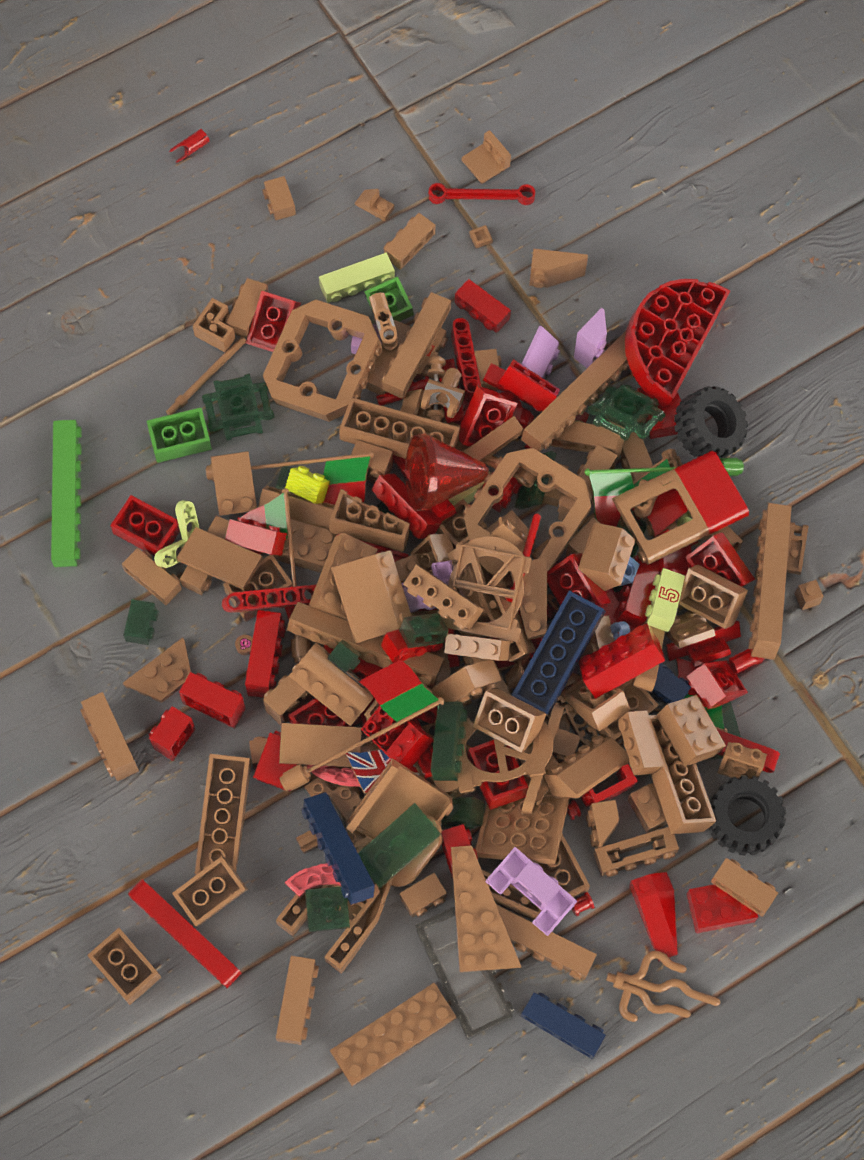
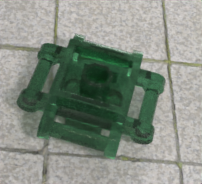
[202,373,275,441]
[588,384,665,441]

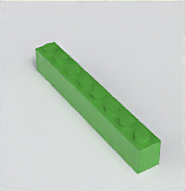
[51,420,82,567]

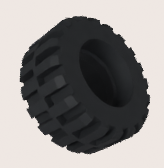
[674,386,748,458]
[708,775,786,856]

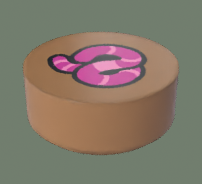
[235,635,253,655]

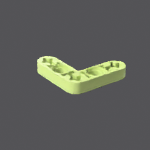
[154,500,200,568]

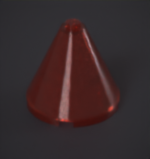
[405,433,489,511]

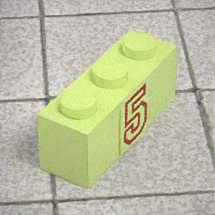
[645,568,685,632]

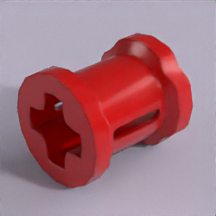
[572,892,595,917]

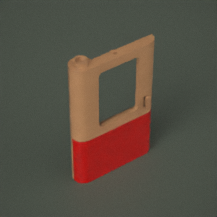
[612,450,749,565]

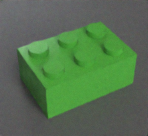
[147,408,212,463]

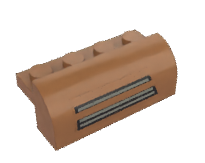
[289,643,374,726]

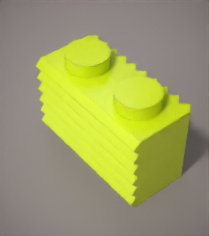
[285,466,330,504]

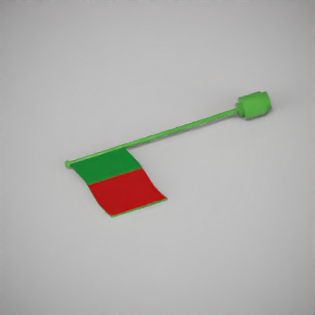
[584,457,744,527]

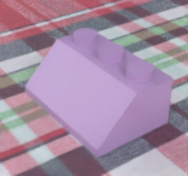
[574,308,607,368]
[522,326,560,379]

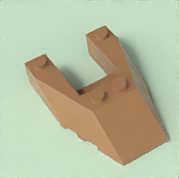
[276,836,399,974]

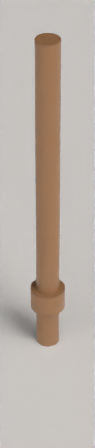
[166,337,246,415]

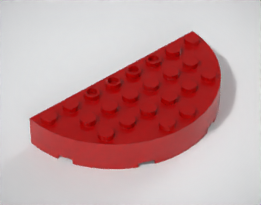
[625,279,730,409]

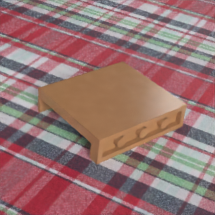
[346,758,453,849]

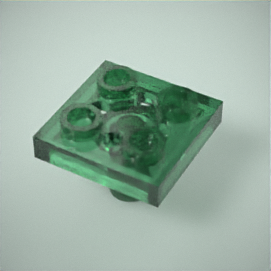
[305,886,350,932]

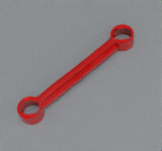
[428,183,535,205]

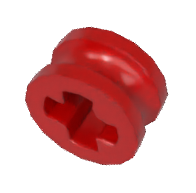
[567,800,581,820]

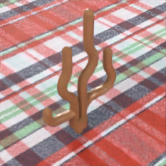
[606,951,720,1022]

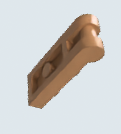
[787,522,808,575]

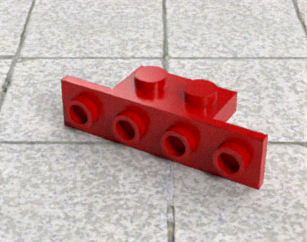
[666,620,741,667]

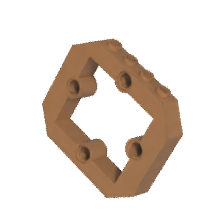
[263,300,382,422]
[463,448,591,572]

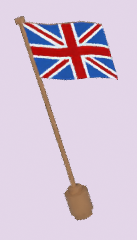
[345,750,425,794]

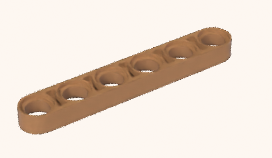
[522,704,564,814]

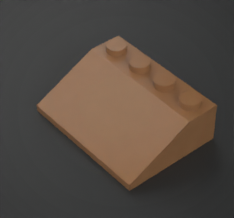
[331,550,414,644]

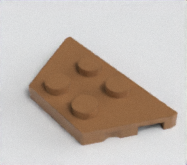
[123,638,191,703]

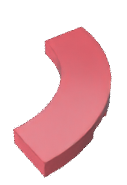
[305,765,360,787]
[285,863,342,897]

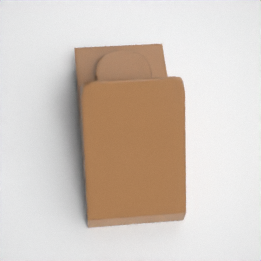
[355,189,395,221]

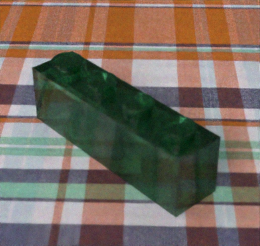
[431,702,467,781]

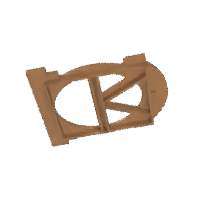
[435,536,532,642]
[448,715,554,793]

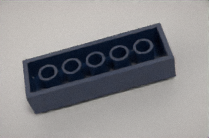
[512,591,606,716]

